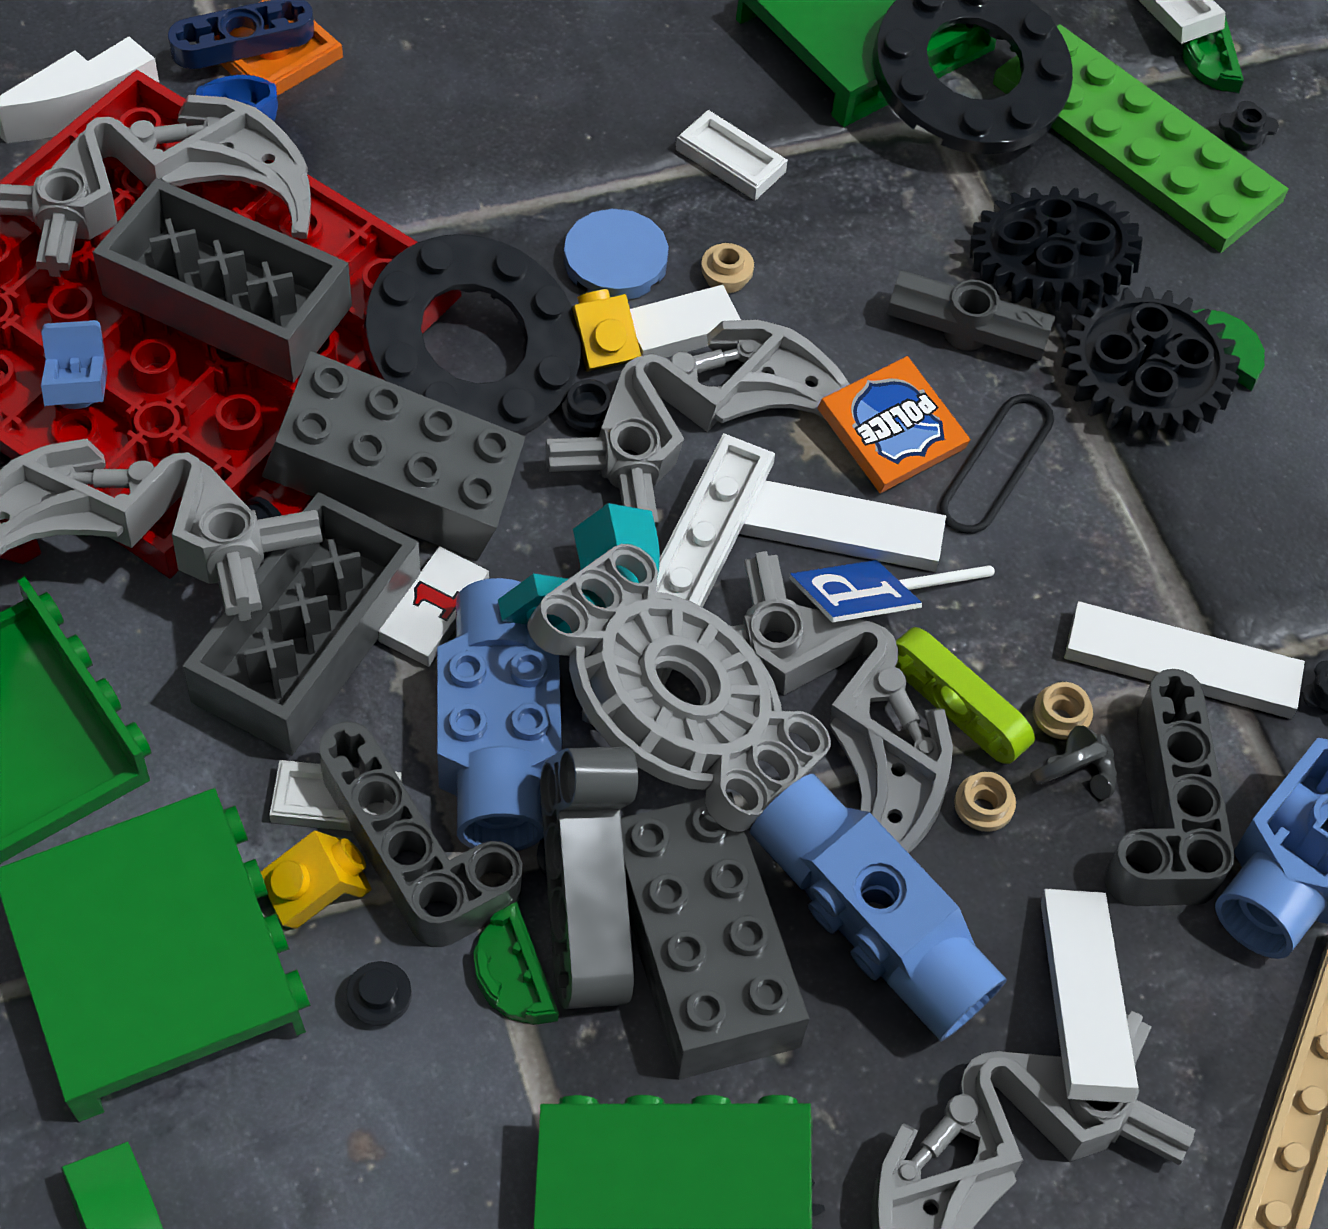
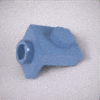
[41,320,107,409]

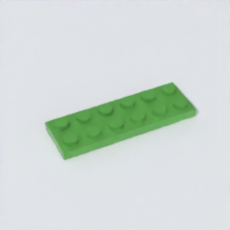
[993,24,1289,253]

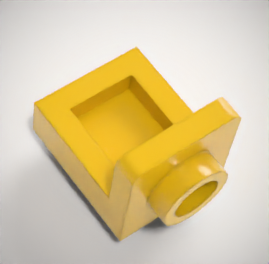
[572,289,641,372]
[260,830,372,929]

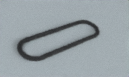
[940,394,1054,533]

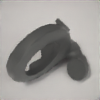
[1030,726,1117,799]

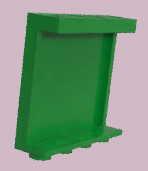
[736,0,997,128]
[0,577,152,864]
[0,788,311,1122]
[534,1095,813,1229]

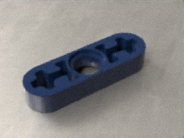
[168,0,314,69]

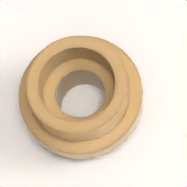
[701,243,754,293]
[1033,682,1093,740]
[954,772,1016,831]

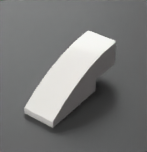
[0,37,159,143]

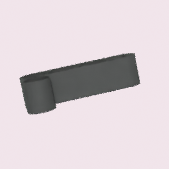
[1104,668,1234,906]
[319,721,522,947]
[540,746,638,1009]

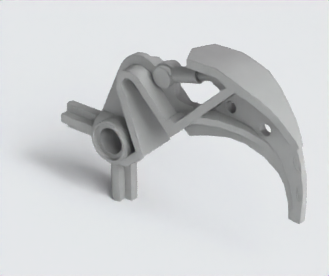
[0,95,311,277]
[545,320,859,528]
[0,439,322,621]
[730,551,953,853]
[871,1011,1196,1229]

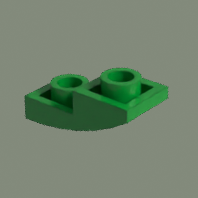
[60,1142,163,1229]

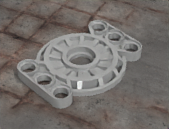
[527,544,831,832]

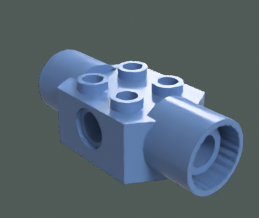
[437,578,562,851]
[1215,738,1328,959]
[750,774,1007,1042]

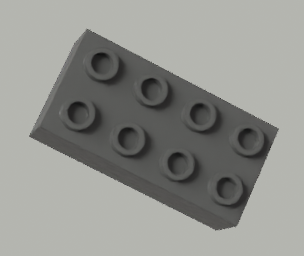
[93,178,352,383]
[261,351,525,561]
[182,492,420,756]
[621,792,809,1080]

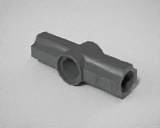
[887,270,1055,361]

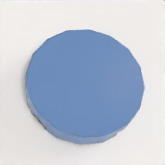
[563,208,669,300]

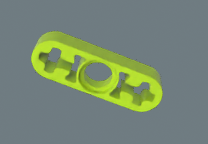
[896,627,1035,764]

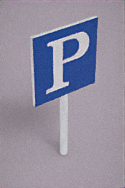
[789,560,995,623]

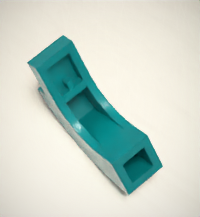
[498,503,660,633]

